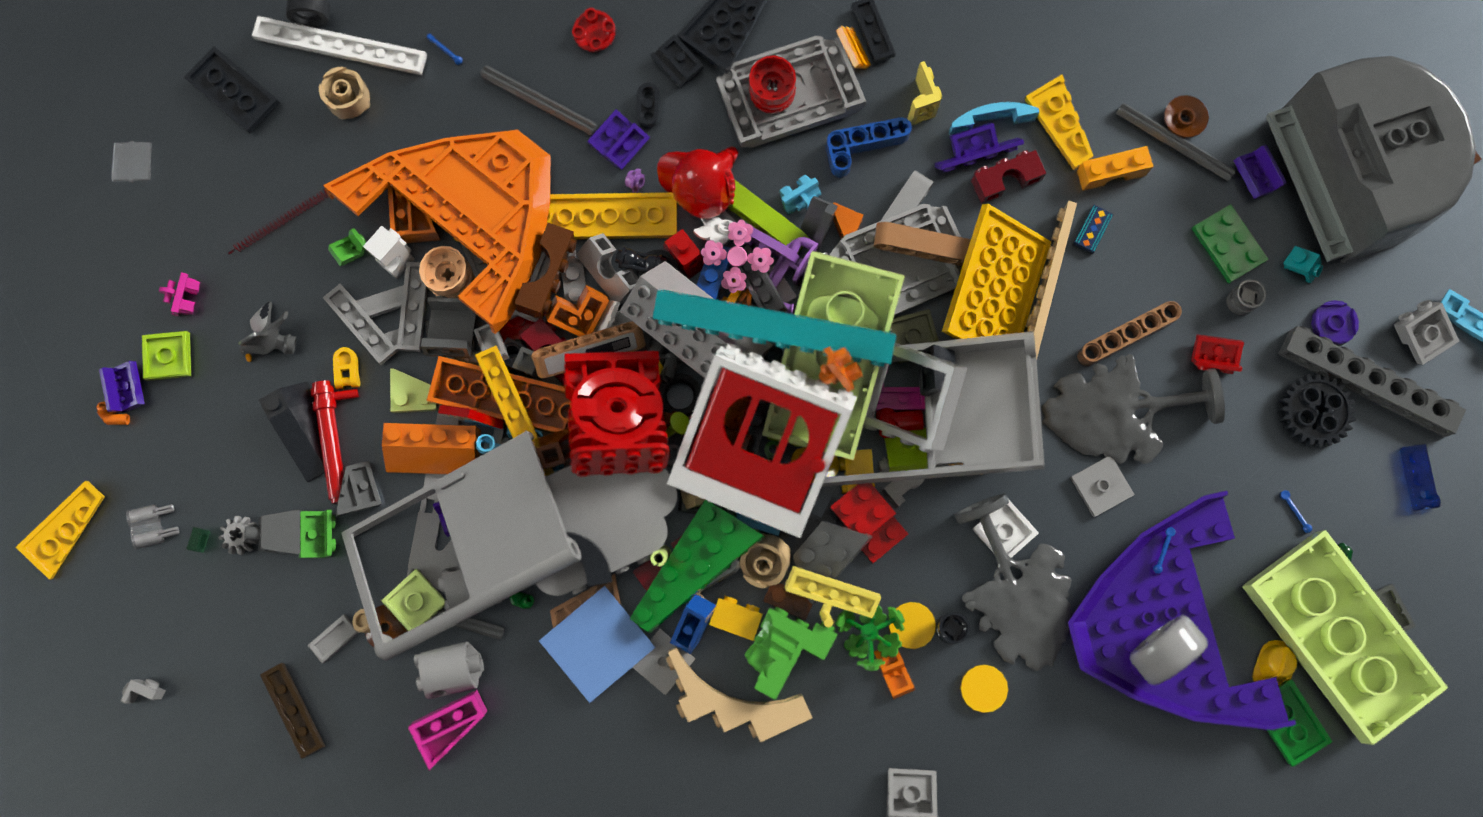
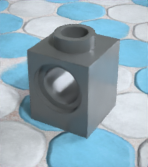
[512,347,542,381]

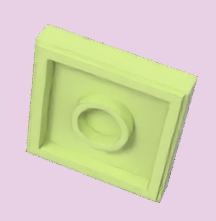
[381,568,446,631]

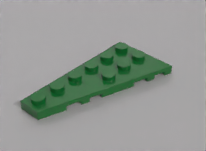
[630,500,765,633]

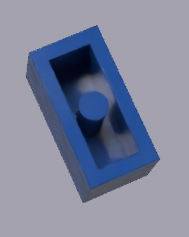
[670,594,716,654]

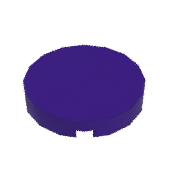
[1311,300,1359,345]

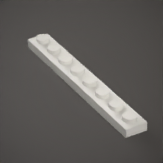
[252,16,427,75]

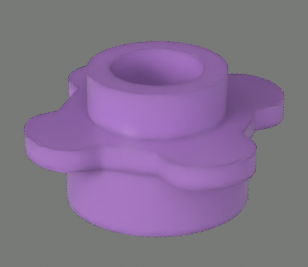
[625,168,645,193]

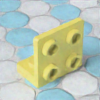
[908,61,942,125]

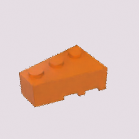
[388,186,440,243]

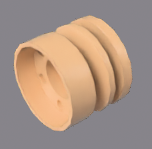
[419,246,475,298]

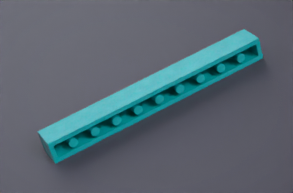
[652,289,896,367]

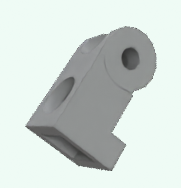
[882,479,924,509]

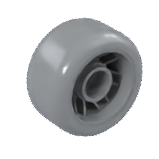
[1130,615,1207,685]

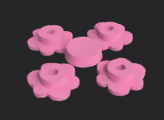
[701,220,774,293]

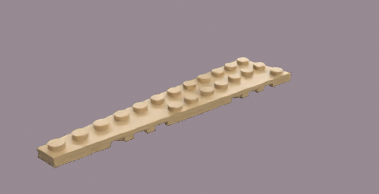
[1025,201,1077,360]

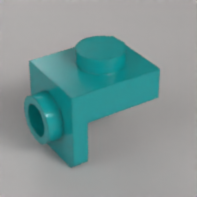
[1283,246,1323,283]

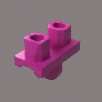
[158,272,200,316]

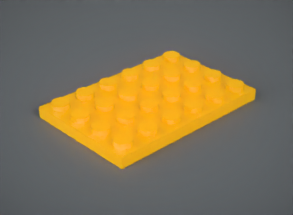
[942,204,1051,339]

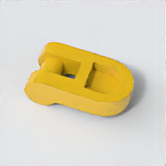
[333,347,360,389]

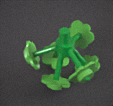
[836,605,905,671]

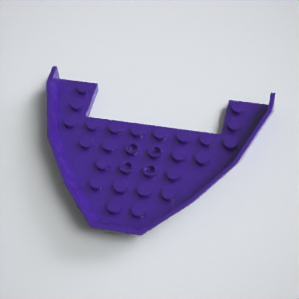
[1068,491,1296,730]

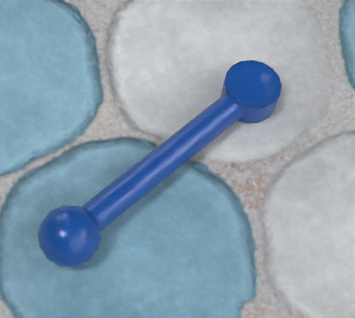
[426,33,463,65]
[1280,490,1312,533]
[1153,527,1176,574]

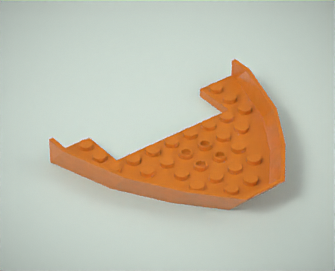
[323,130,551,335]

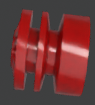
[749,55,796,114]

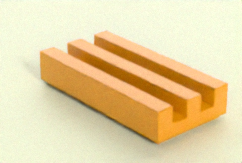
[836,26,871,69]

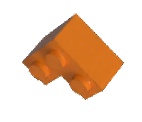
[545,285,609,337]

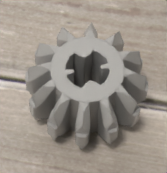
[218,516,258,555]

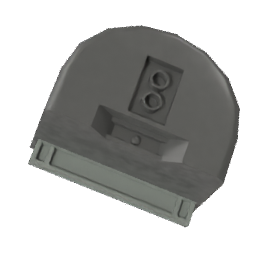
[1266,56,1476,264]

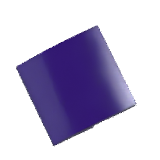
[586,109,650,170]

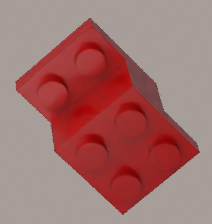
[830,483,908,564]

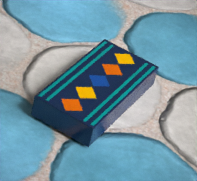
[1073,205,1114,254]

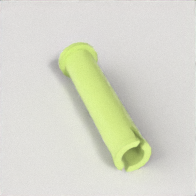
[651,545,672,566]

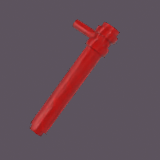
[310,381,359,504]

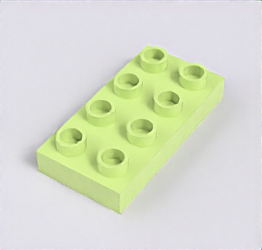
[1242,530,1448,745]

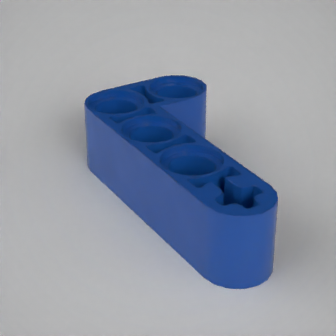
[826,117,912,178]

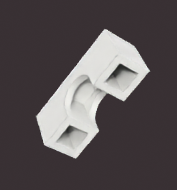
[363,226,415,279]

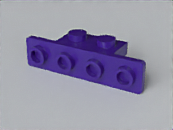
[934,123,1024,172]

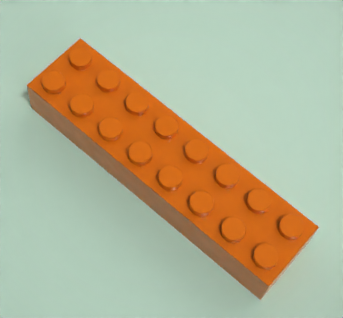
[427,356,617,433]

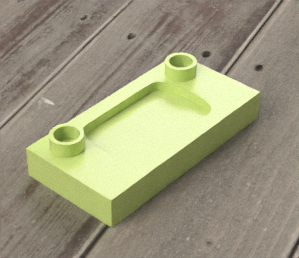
[762,251,905,460]

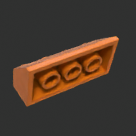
[382,423,481,475]

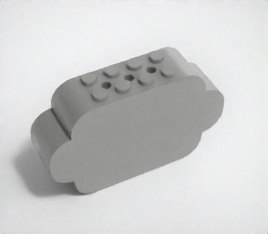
[536,465,677,596]

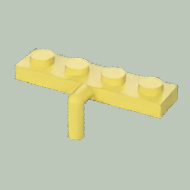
[784,566,881,627]

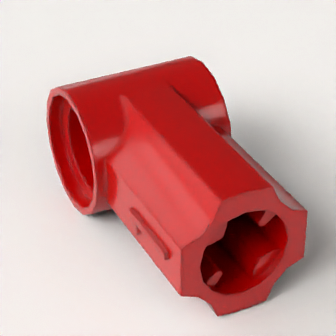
[876,408,924,438]

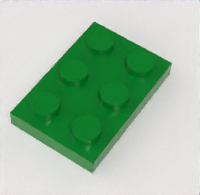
[1191,204,1269,284]
[1266,679,1333,767]

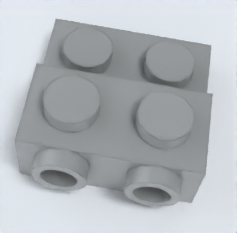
[1394,300,1459,365]
[887,768,937,817]

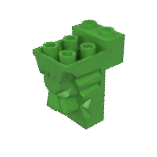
[745,607,838,700]

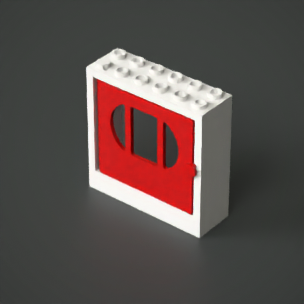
[667,343,857,538]

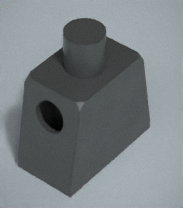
[244,510,300,556]

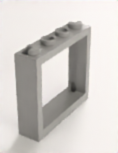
[863,343,967,453]

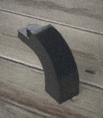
[566,531,612,586]

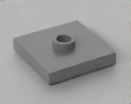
[1070,456,1135,518]
[633,629,696,695]

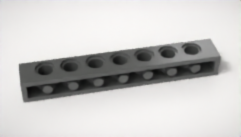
[1278,326,1467,437]

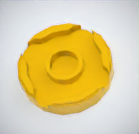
[888,602,936,649]
[960,665,1008,713]

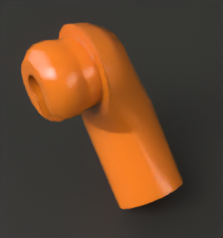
[96,401,130,425]

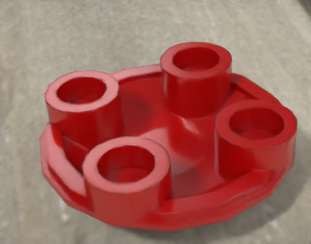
[572,8,615,52]

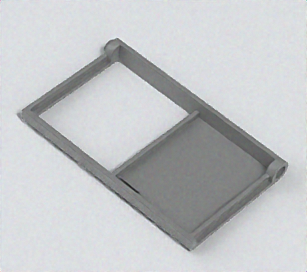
[815,331,1045,487]
[341,431,581,661]

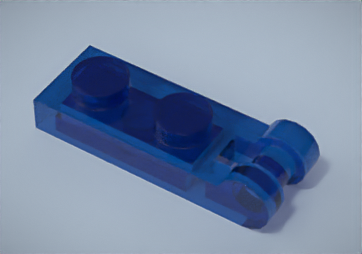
[1399,444,1441,511]

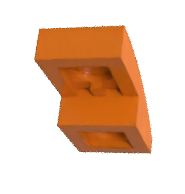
[874,650,915,699]

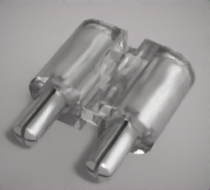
[126,504,179,550]

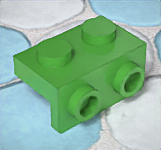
[299,510,336,558]

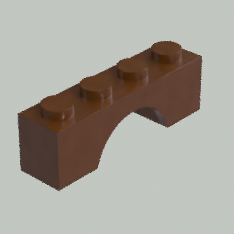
[514,223,577,320]
[534,412,620,470]

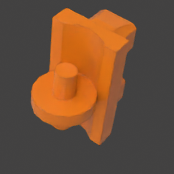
[819,346,863,392]

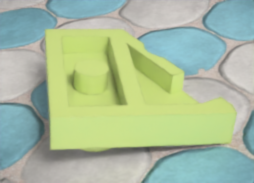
[390,369,438,413]

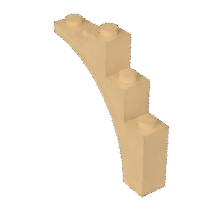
[666,647,812,742]

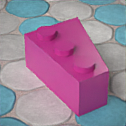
[408,690,487,770]

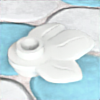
[693,216,732,244]

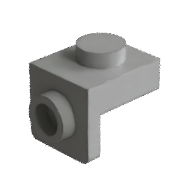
[121,679,166,704]

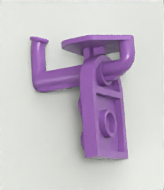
[738,223,819,314]

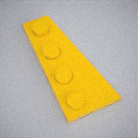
[1024,74,1094,170]

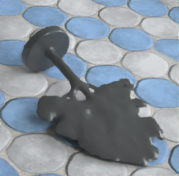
[1042,354,1225,464]
[954,493,1072,671]

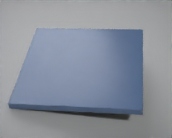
[539,586,655,703]

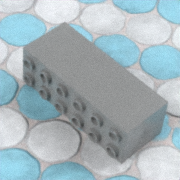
[620,261,773,386]

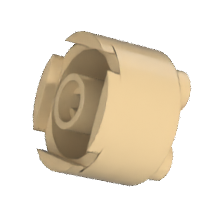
[319,67,370,119]
[740,534,791,588]

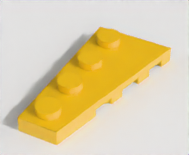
[16,481,105,580]

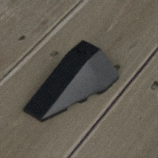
[259,382,325,482]

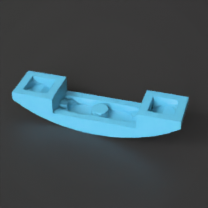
[949,102,1039,135]
[1441,289,1483,342]

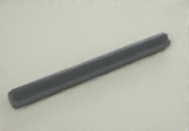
[480,66,597,135]
[1117,103,1235,181]

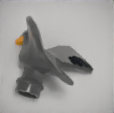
[238,301,297,362]

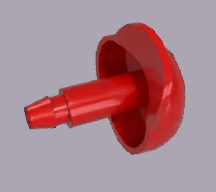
[657,146,739,219]

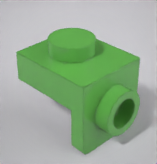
[328,228,366,267]

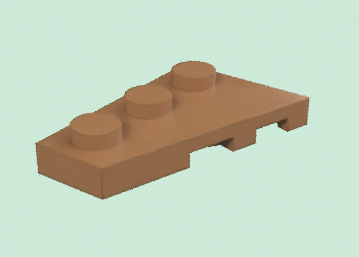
[550,574,621,628]

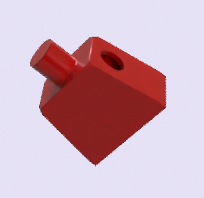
[663,229,704,279]

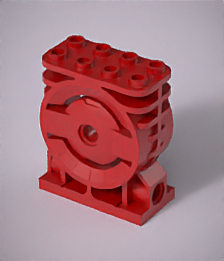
[563,351,669,477]

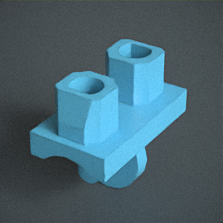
[779,175,821,215]

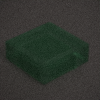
[186,527,210,553]

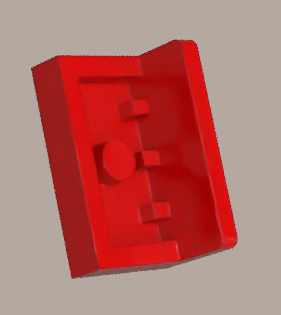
[1191,334,1244,374]

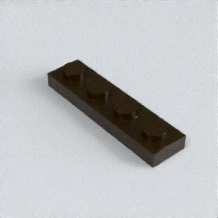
[260,663,325,759]

